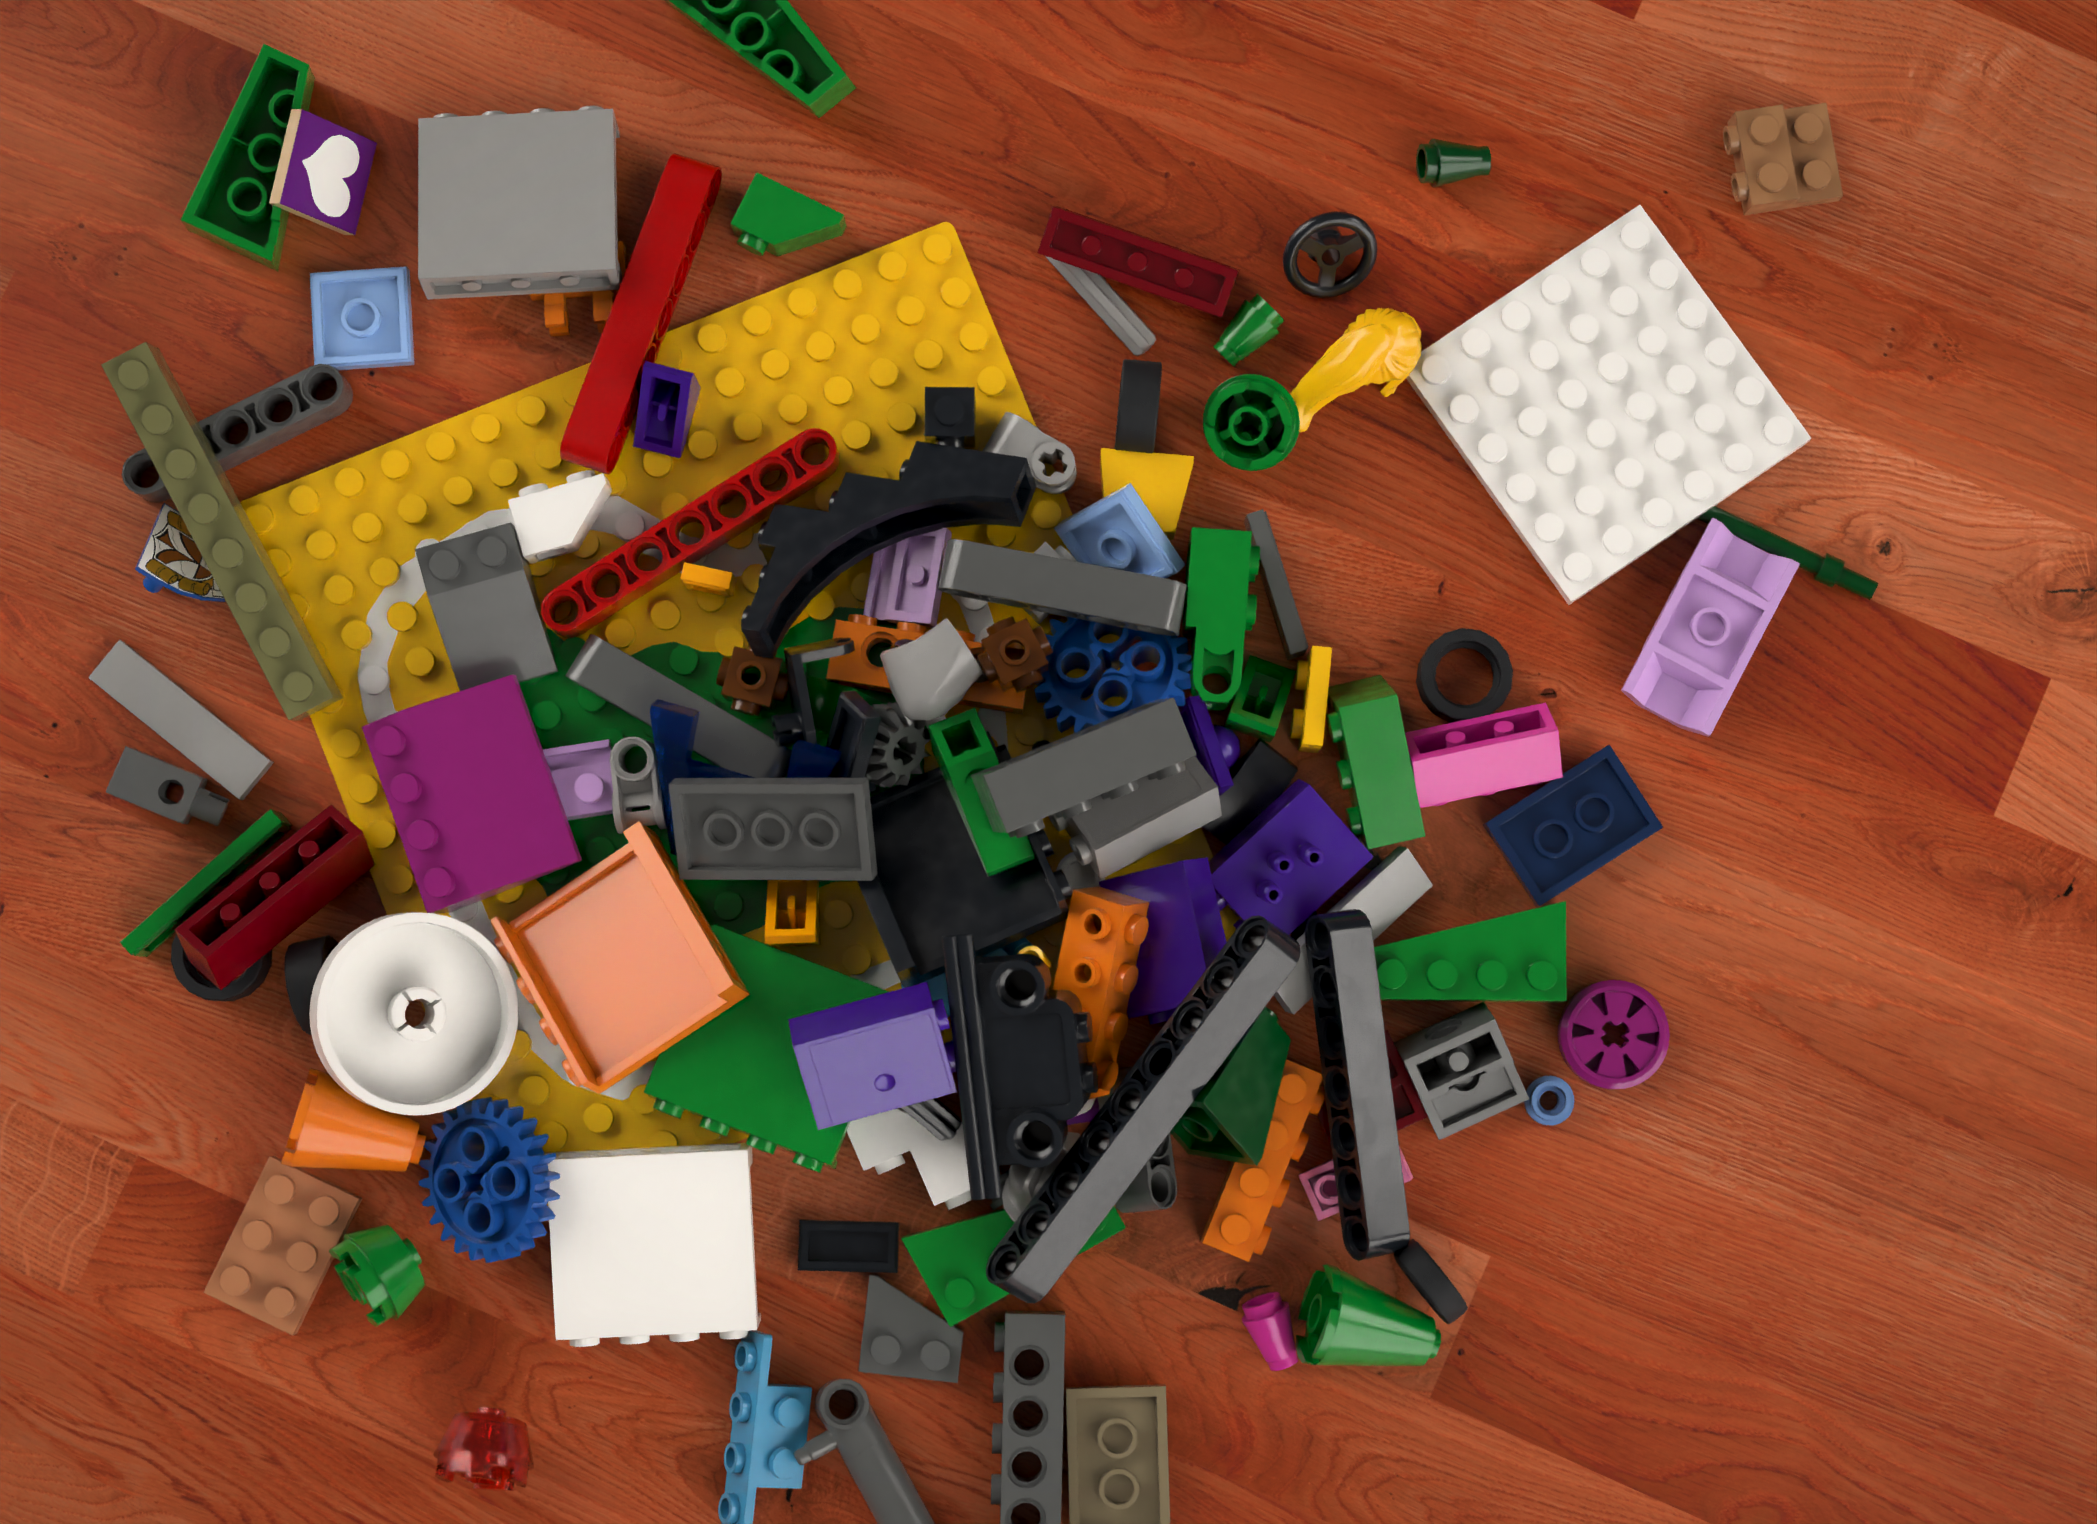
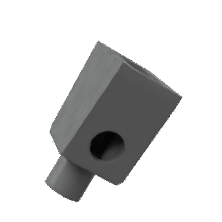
[105,746,230,827]

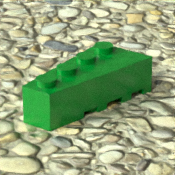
[664,0,856,118]
[180,44,315,272]
[901,1206,1126,1327]

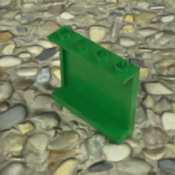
[644,924,889,1173]

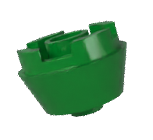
[1203,374,1300,471]
[329,1225,425,1327]

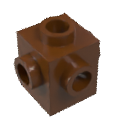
[977,616,1053,693]
[716,643,789,717]

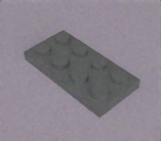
[669,778,878,881]

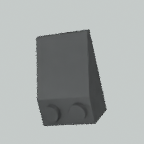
[415,522,559,691]

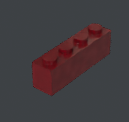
[174,805,375,990]

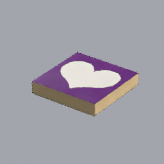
[269,109,377,235]

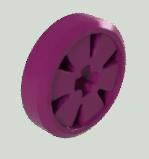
[1558,980,1670,1089]

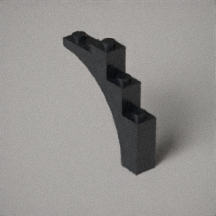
[741,441,1036,659]

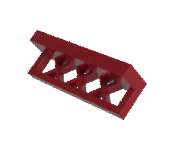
[1037,206,1240,317]

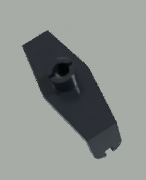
[771,638,877,792]

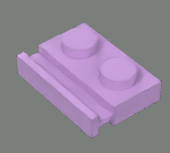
[863,528,952,628]
[543,739,613,820]

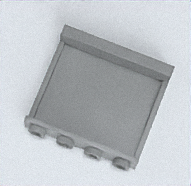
[418,106,622,300]

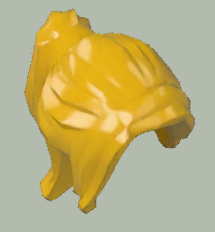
[1290,308,1421,432]

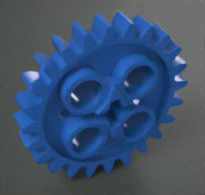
[1034,617,1192,733]
[419,1097,560,1263]

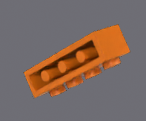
[1053,886,1149,1100]
[1200,1059,1325,1262]

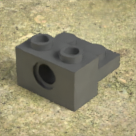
[1394,1002,1529,1140]

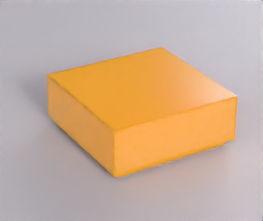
[680,562,737,598]

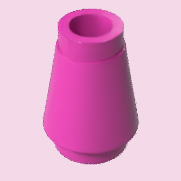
[1241,1292,1298,1371]

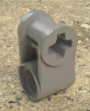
[983,412,1077,494]
[610,737,670,834]

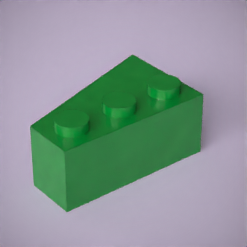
[1326,675,1425,850]

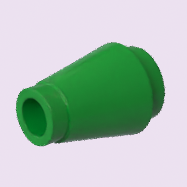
[1213,294,1285,367]

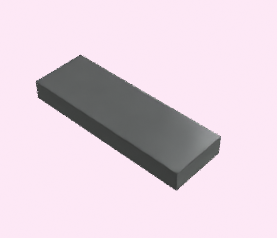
[1244,509,1309,660]

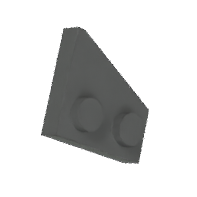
[858,1274,964,1383]

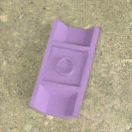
[1621,518,1800,737]

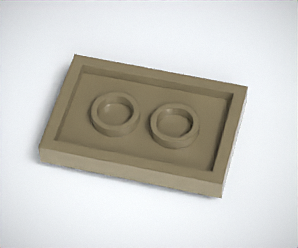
[1066,1384,1170,1524]

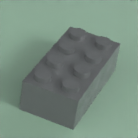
[971,697,1197,838]

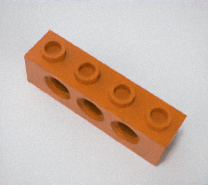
[826,614,1027,715]

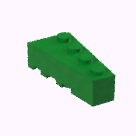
[1374,901,1567,1003]

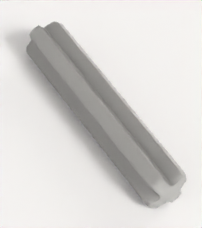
[1045,256,1156,356]

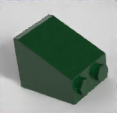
[1170,1007,1291,1166]

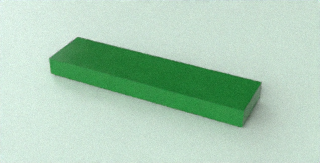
[120,809,293,957]

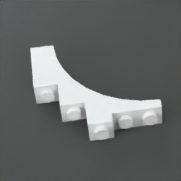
[847,1108,1000,1210]

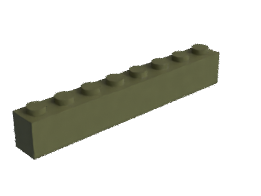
[101,342,343,721]

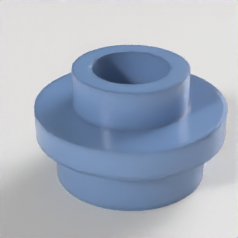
[1524,1076,1574,1126]

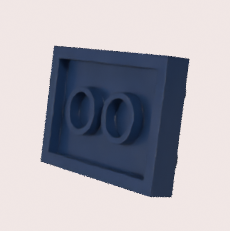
[1483,745,1663,908]

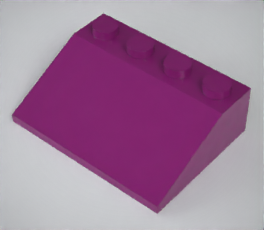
[362,674,582,914]

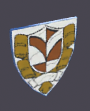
[135,503,226,602]

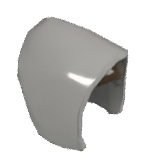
[880,618,983,721]

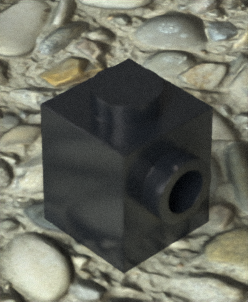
[925,387,976,448]

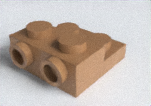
[1723,103,1843,215]

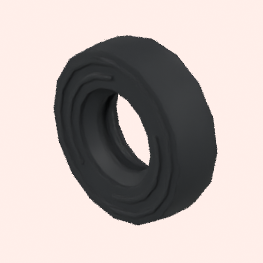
[1393,1239,1468,1324]

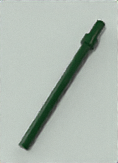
[1696,506,1878,600]

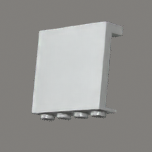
[548,1143,761,1347]

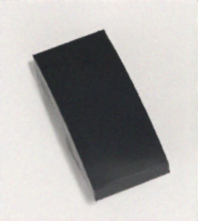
[1202,738,1298,845]

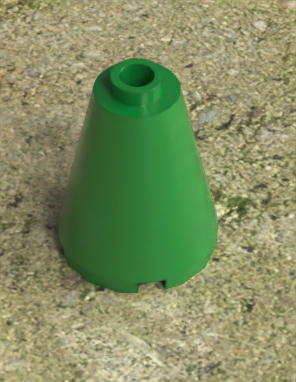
[1296,1264,1441,1366]

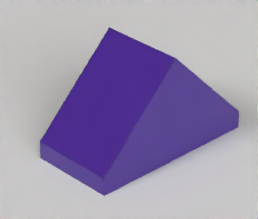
[633,361,701,458]

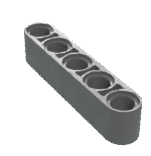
[122,364,353,503]
[938,539,1188,636]
[565,634,798,778]

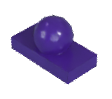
[1177,696,1241,796]

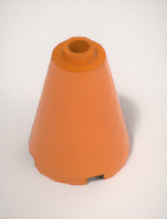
[281,1068,427,1172]

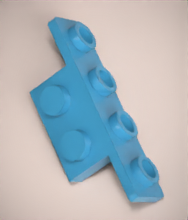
[718,1330,812,1524]

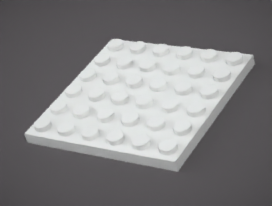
[1406,205,1811,605]

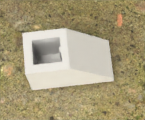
[508,470,612,564]

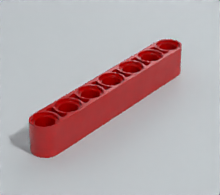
[560,153,722,475]
[541,428,840,638]

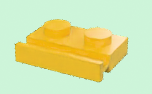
[1290,646,1332,753]

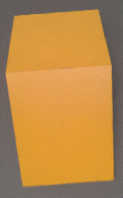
[764,880,821,947]

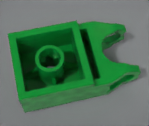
[1182,527,1260,711]

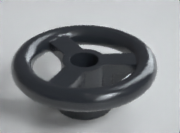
[1283,212,1378,298]

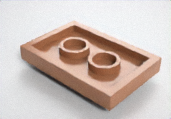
[203,1156,363,1335]

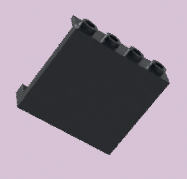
[857,731,1072,988]

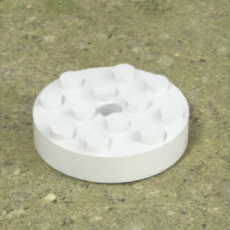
[309,912,519,1116]

